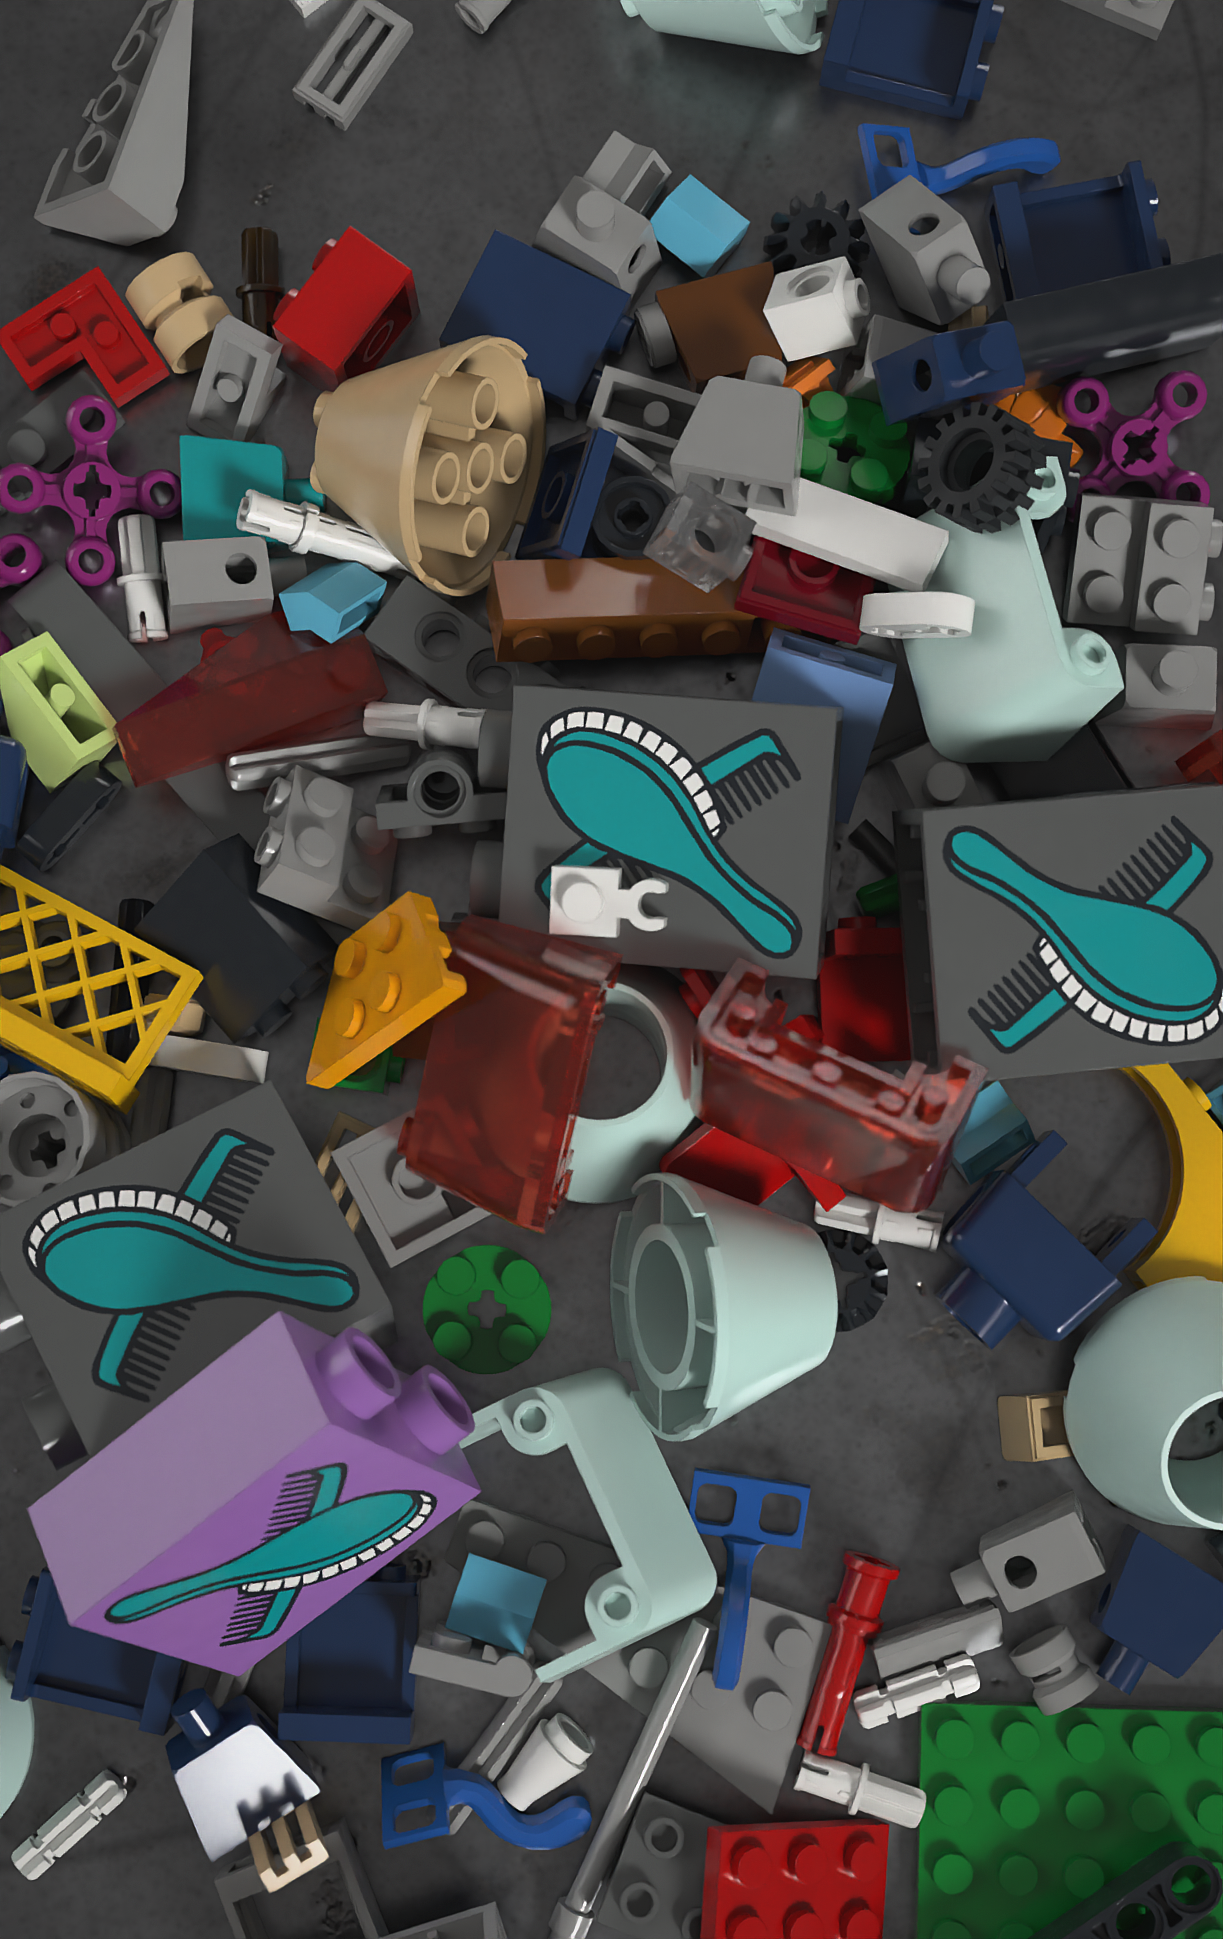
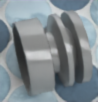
[0,1071,132,1209]

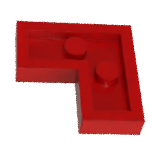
[0,266,170,408]

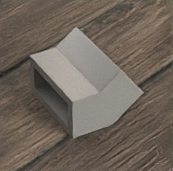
[583,130,673,216]

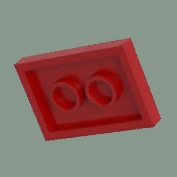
[700,1818,889,1939]

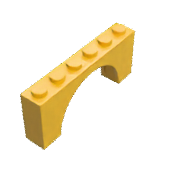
[1118,1063,1223,1291]

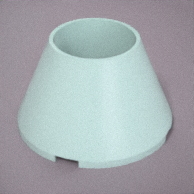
[470,957,725,1204]
[610,1173,838,1442]
[1063,1276,1223,1530]

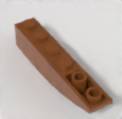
[486,557,836,663]

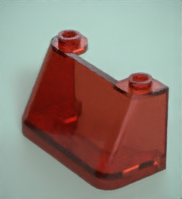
[397,914,623,1235]
[689,958,989,1213]

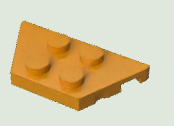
[306,891,466,1090]

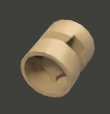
[125,251,234,374]

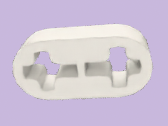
[859,592,975,639]
[148,1035,269,1084]

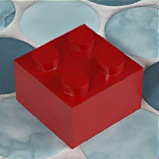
[272,226,420,392]

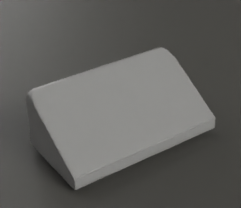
[868,1599,1004,1684]

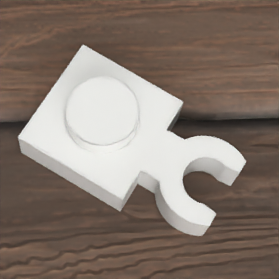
[549,865,669,937]

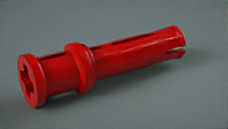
[796,1550,900,1756]

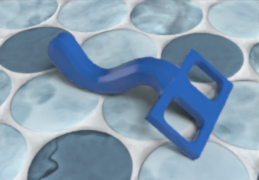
[857,123,1061,235]
[689,1467,810,1691]
[381,1743,592,1850]

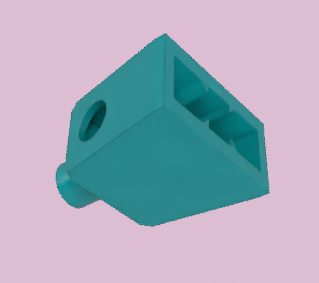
[179,435,326,554]

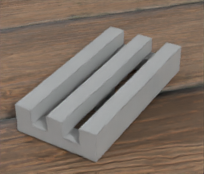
[292,0,414,131]

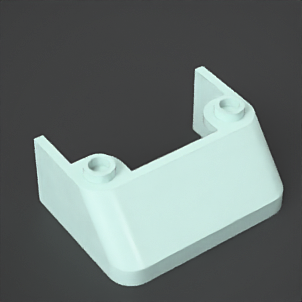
[459,1368,718,1683]

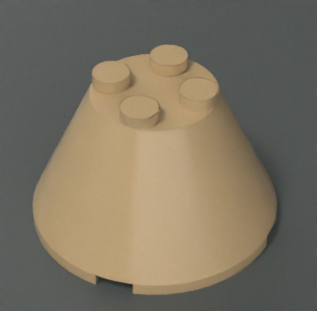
[310,335,546,596]

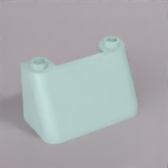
[887,456,1125,763]

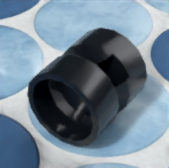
[592,476,674,560]

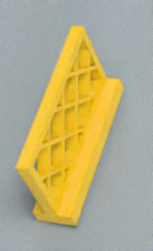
[0,864,204,1115]

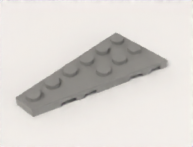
[444,1498,832,1814]

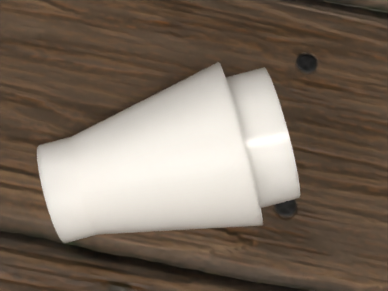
[497,1713,593,1811]

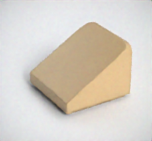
[997,1390,1074,1462]

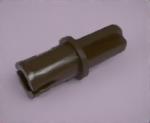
[235,226,286,354]

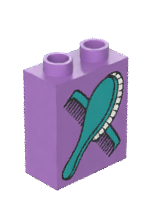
[28,1311,482,1677]

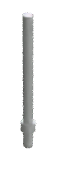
[548,1617,717,1939]

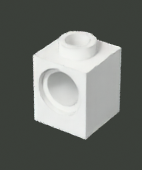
[763,256,870,362]

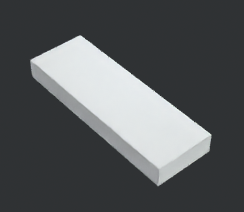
[742,477,949,592]

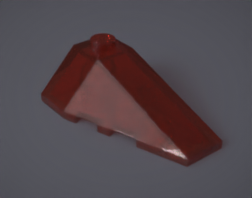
[112,610,388,788]

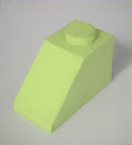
[0,631,125,793]

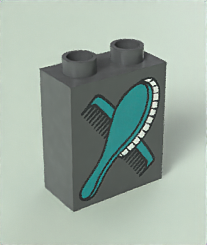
[469,685,844,979]
[892,784,1223,1085]
[0,1080,398,1471]

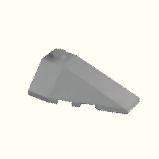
[34,0,194,246]

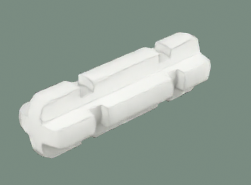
[852,1654,980,1729]
[11,1770,128,1880]

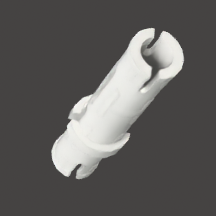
[236,489,419,582]

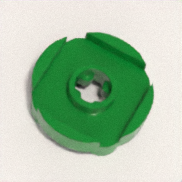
[800,391,910,506]
[423,1245,552,1374]

